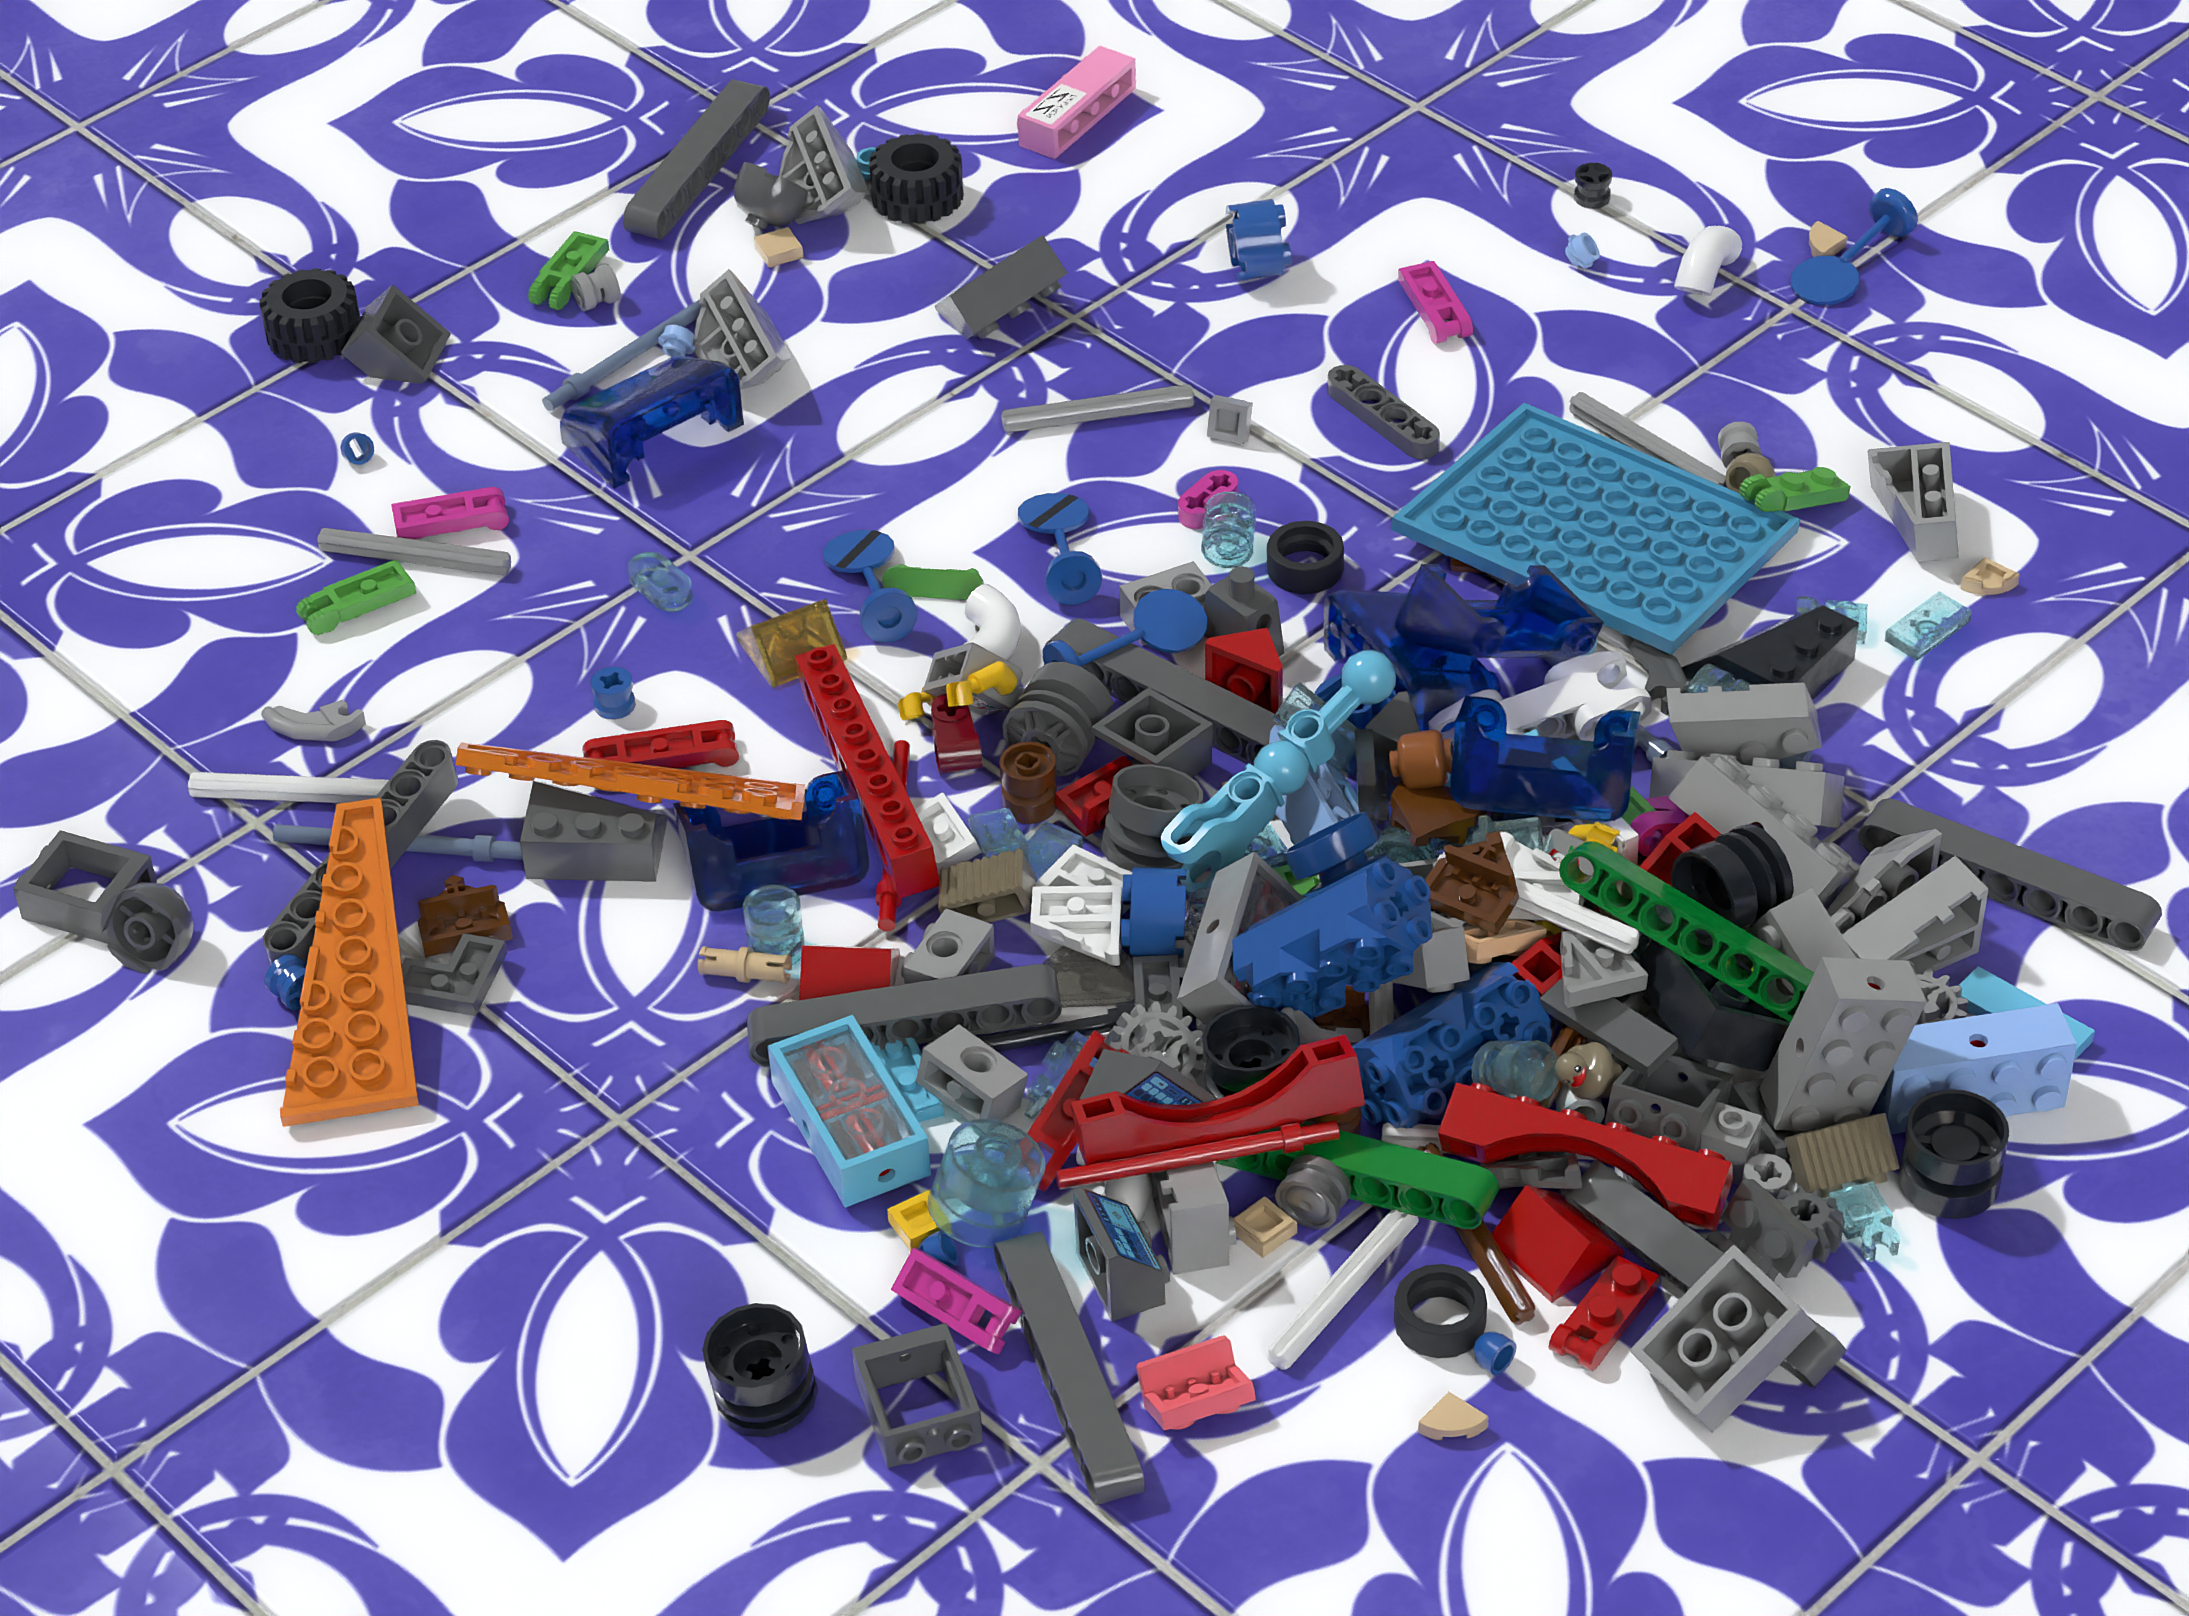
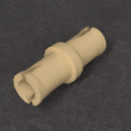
[698,946,792,983]

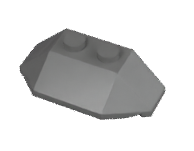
[779,105,869,224]
[693,269,792,396]

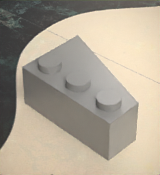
[1867,442,1959,562]
[1666,683,1822,766]
[1842,855,1988,974]
[1390,911,1470,993]
[1151,1161,1236,1275]

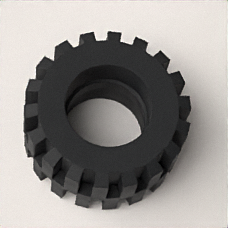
[869,133,964,224]
[259,268,360,363]

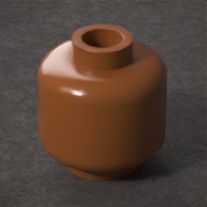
[1390,730,1456,789]

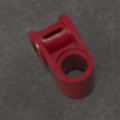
[931,693,983,775]

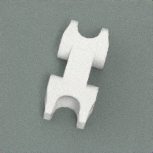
[1428,651,1652,764]

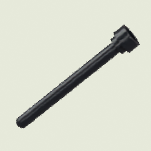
[921,1000,1135,1054]

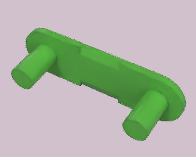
[882,564,984,600]

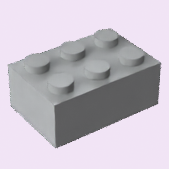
[1629,1245,1817,1432]

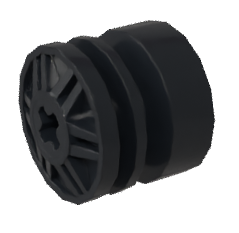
[1671,824,1794,941]
[1202,1005,1300,1099]
[702,1303,818,1437]

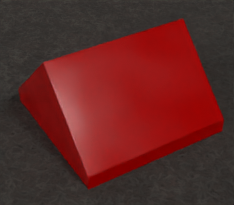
[1205,628,1283,718]
[799,945,900,1000]
[1492,1185,1624,1303]

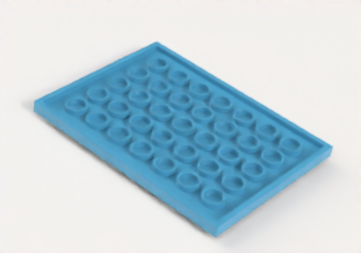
[1391,403,1800,655]

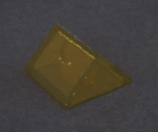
[736,599,847,688]

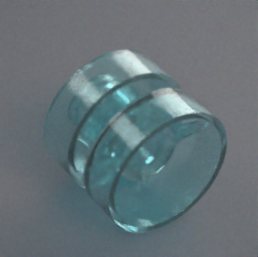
[927,1119,1046,1248]

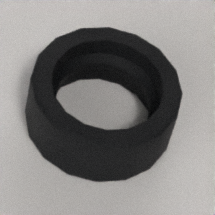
[1267,520,1344,594]
[1394,1264,1487,1358]

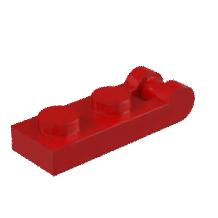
[1548,1255,1659,1371]

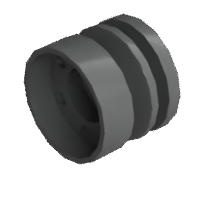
[1002,662,1113,777]
[1101,764,1203,872]

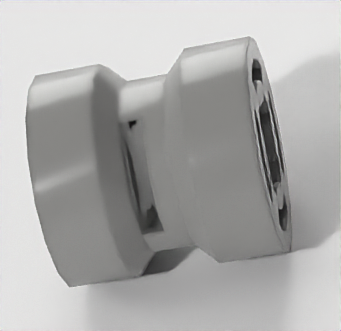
[571,264,621,312]

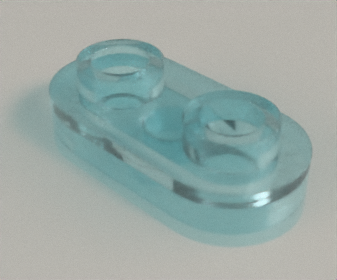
[627,552,693,612]

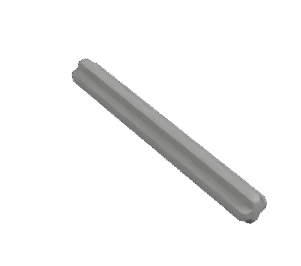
[1001,384,1194,433]
[1569,392,1728,488]
[317,528,512,576]

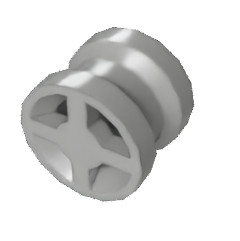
[1718,421,1762,468]
[1743,1154,1792,1199]

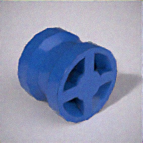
[590,667,636,720]
[264,954,306,1011]

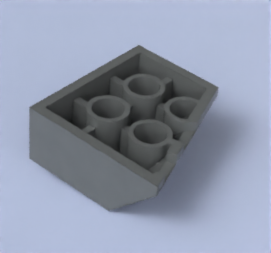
[934,235,1068,340]
[520,781,667,882]

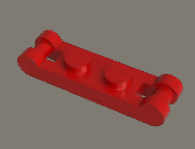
[582,720,739,768]
[1005,1030,1132,1192]

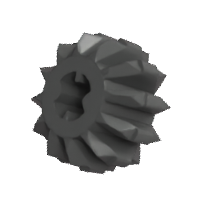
[1776,1185,1845,1268]

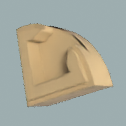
[1809,221,1847,257]
[1961,557,2020,595]
[1418,1392,1489,1440]

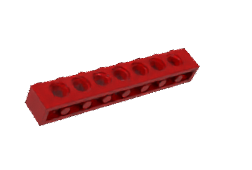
[795,644,939,899]

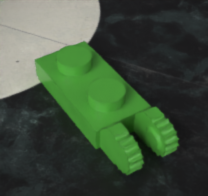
[528,231,610,310]
[1739,467,1851,513]
[296,560,416,636]

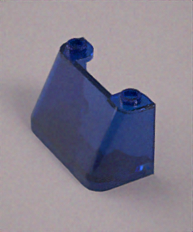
[560,355,744,489]
[1395,564,1604,658]
[1324,589,1501,732]
[1450,695,1641,822]
[673,770,869,912]

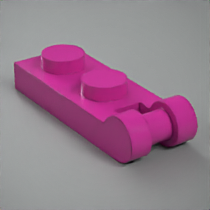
[1398,261,1473,344]
[391,487,509,539]
[890,1247,1022,1355]

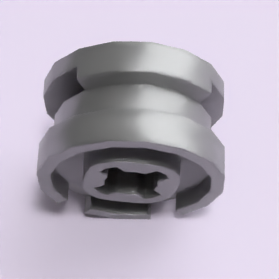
[1275,1155,1352,1230]

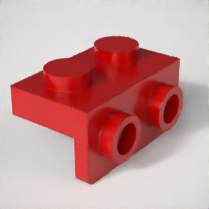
[1054,755,1133,837]

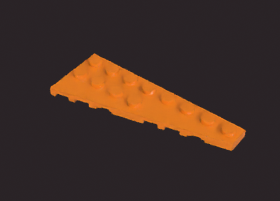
[455,742,805,820]
[280,797,419,1127]

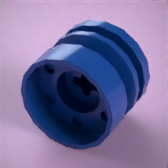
[1283,811,1391,897]

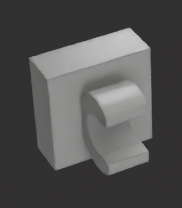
[1207,395,1253,444]

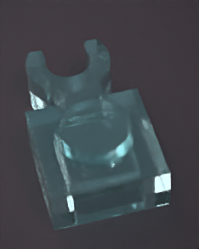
[1828,1181,1900,1262]

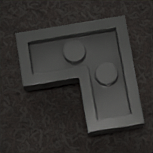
[402,933,507,1016]

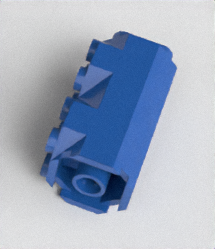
[1233,857,1433,1020]
[1352,962,1552,1129]

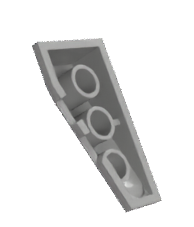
[1827,829,1942,934]

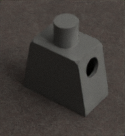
[1204,566,1284,657]

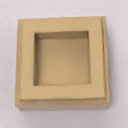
[754,227,803,268]
[1233,1196,1297,1258]

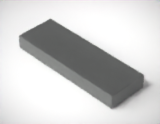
[1540,978,1679,1077]

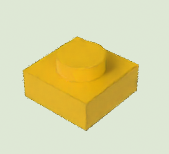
[887,1190,953,1251]

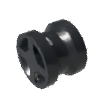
[1574,163,1612,209]

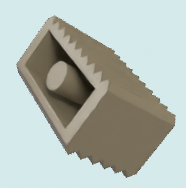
[938,848,1036,923]
[1785,1113,1900,1198]

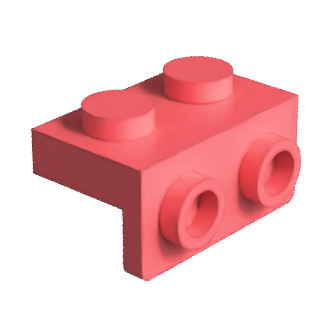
[1136,1335,1256,1431]

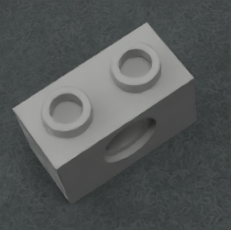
[901,909,995,984]
[916,1024,1028,1132]

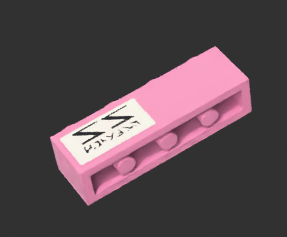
[1016,45,1136,159]

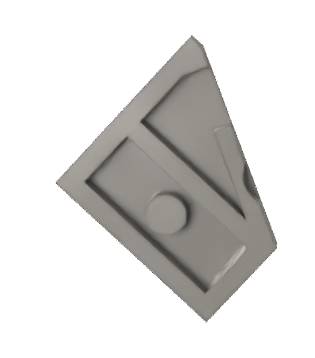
[1560,930,1648,1008]

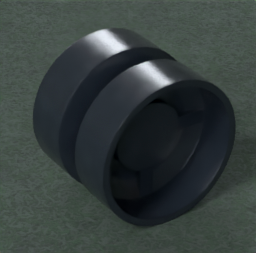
[1899,1090,2009,1219]

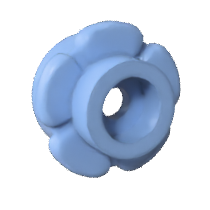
[1565,232,1600,269]
[658,325,695,358]

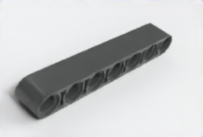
[623,79,770,239]
[1045,618,1288,766]
[263,740,458,965]
[1858,798,2162,951]
[747,964,1062,1067]
[1564,1160,1847,1389]
[994,1231,1145,1505]

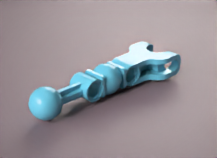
[1161,650,1396,900]

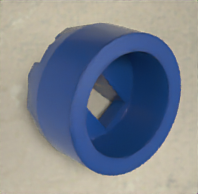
[340,432,374,465]
[918,1230,959,1268]
[1474,1331,1517,1375]

